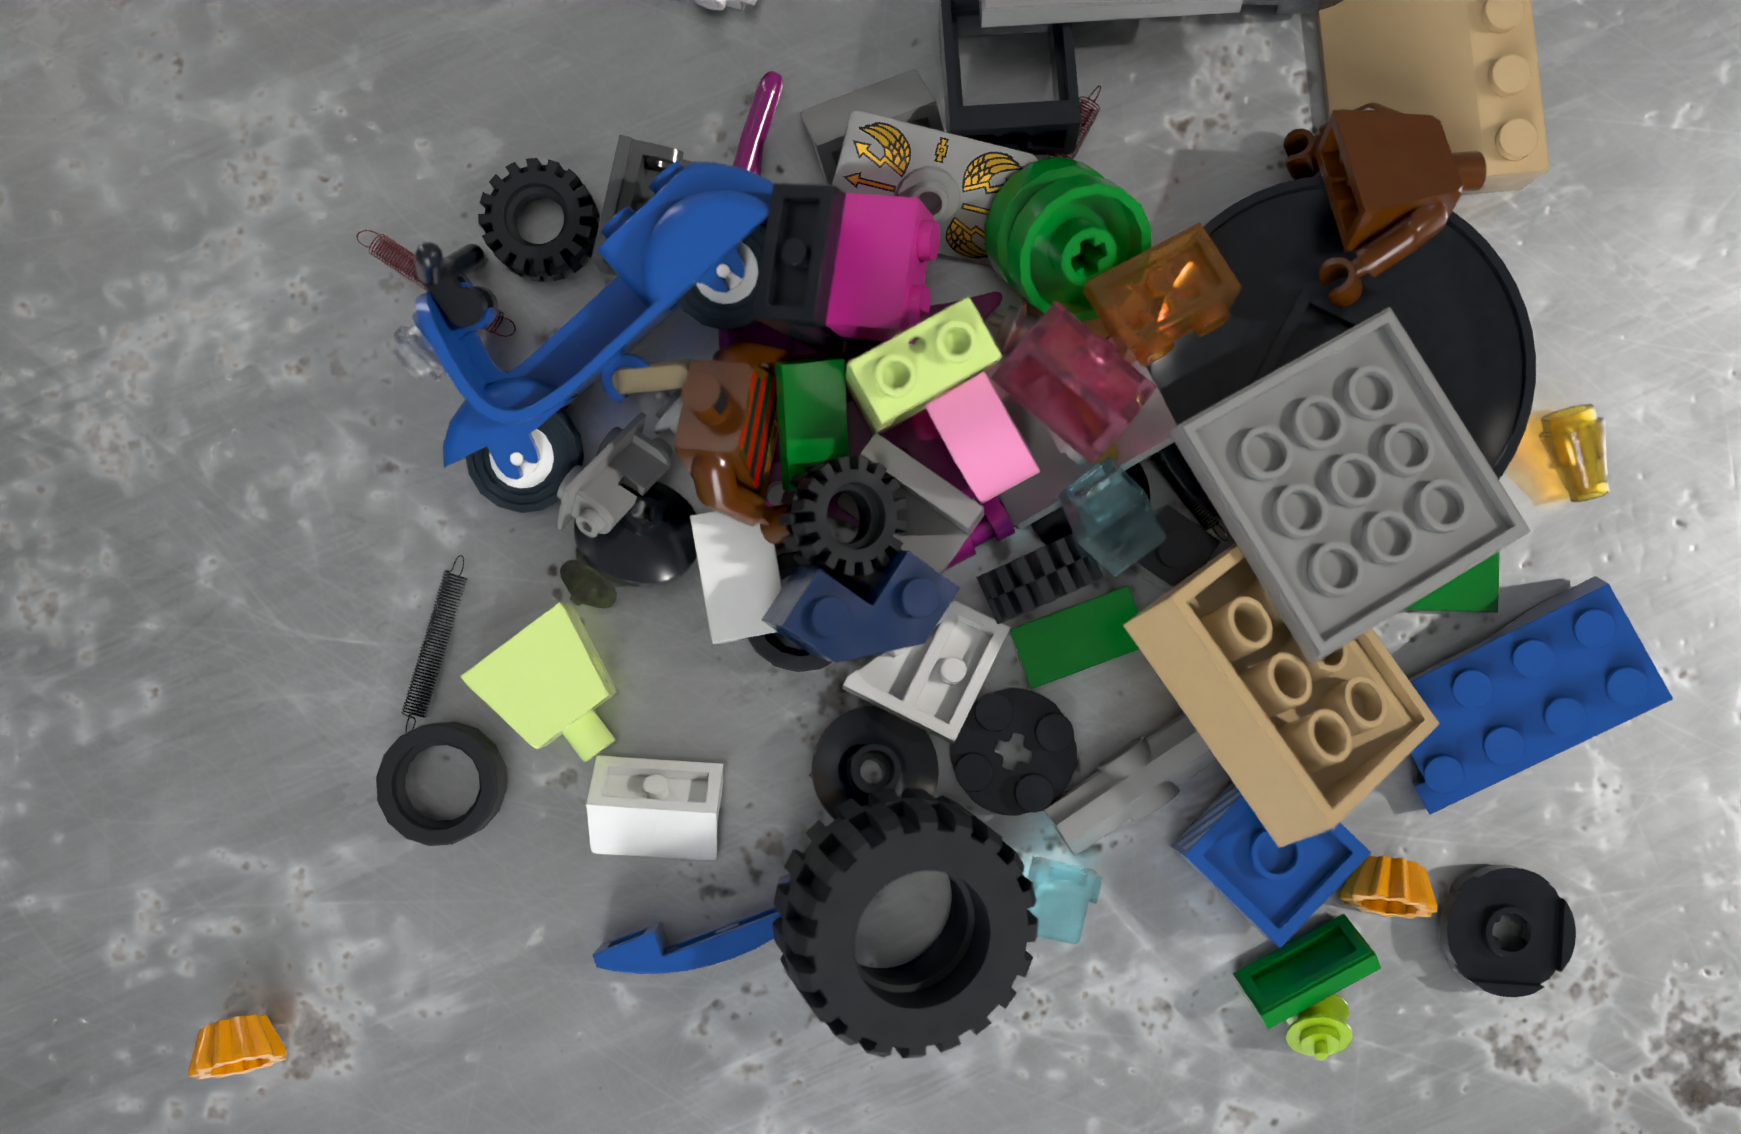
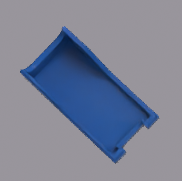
[1408,576,1673,815]

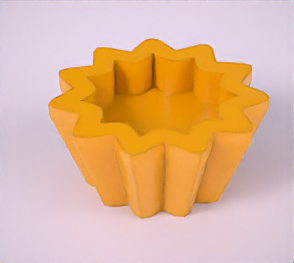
[1340,855,1438,919]
[188,1014,287,1080]

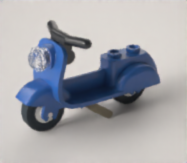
[393,160,773,513]

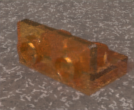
[1083,222,1242,370]

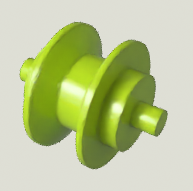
[1286,994,1353,1060]

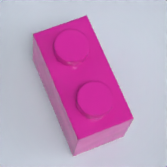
[826,193,940,345]

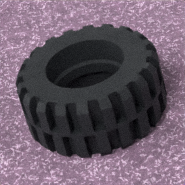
[772,787,1039,1059]

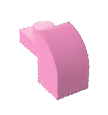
[925,372,1041,504]

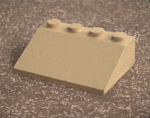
[1315,0,1550,195]
[1123,543,1440,848]

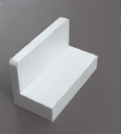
[690,511,782,645]
[586,755,724,861]

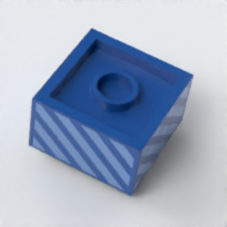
[1171,781,1371,948]

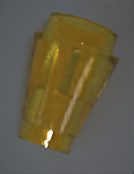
[1538,404,1610,502]

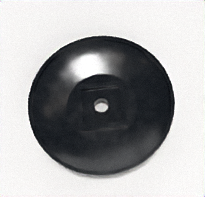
[1141,176,1536,526]

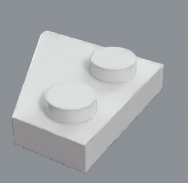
[842,599,1011,744]

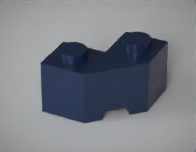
[761,550,960,663]

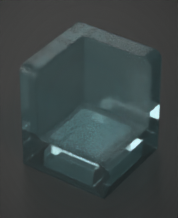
[1057,456,1166,577]
[1028,855,1102,945]

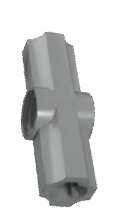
[1044,713,1218,856]

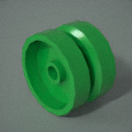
[984,156,1151,324]

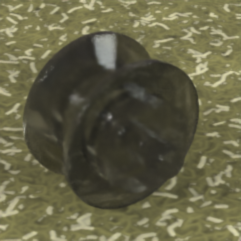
[560,547,628,608]

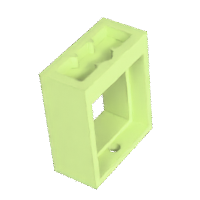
[845,297,1002,436]

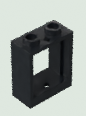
[938,0,1081,156]

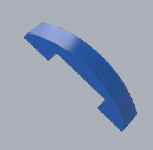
[592,874,792,974]

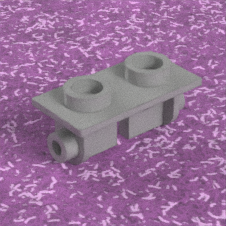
[556,411,673,537]

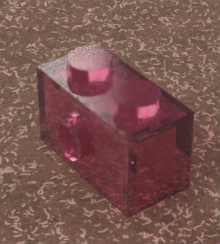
[990,301,1157,465]

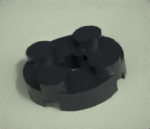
[949,687,1077,816]
[1439,865,1576,997]

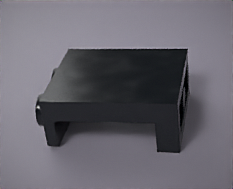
[752,183,883,357]

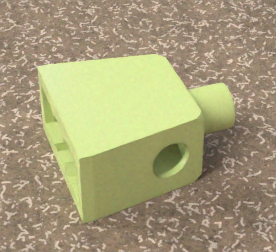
[460,602,617,763]

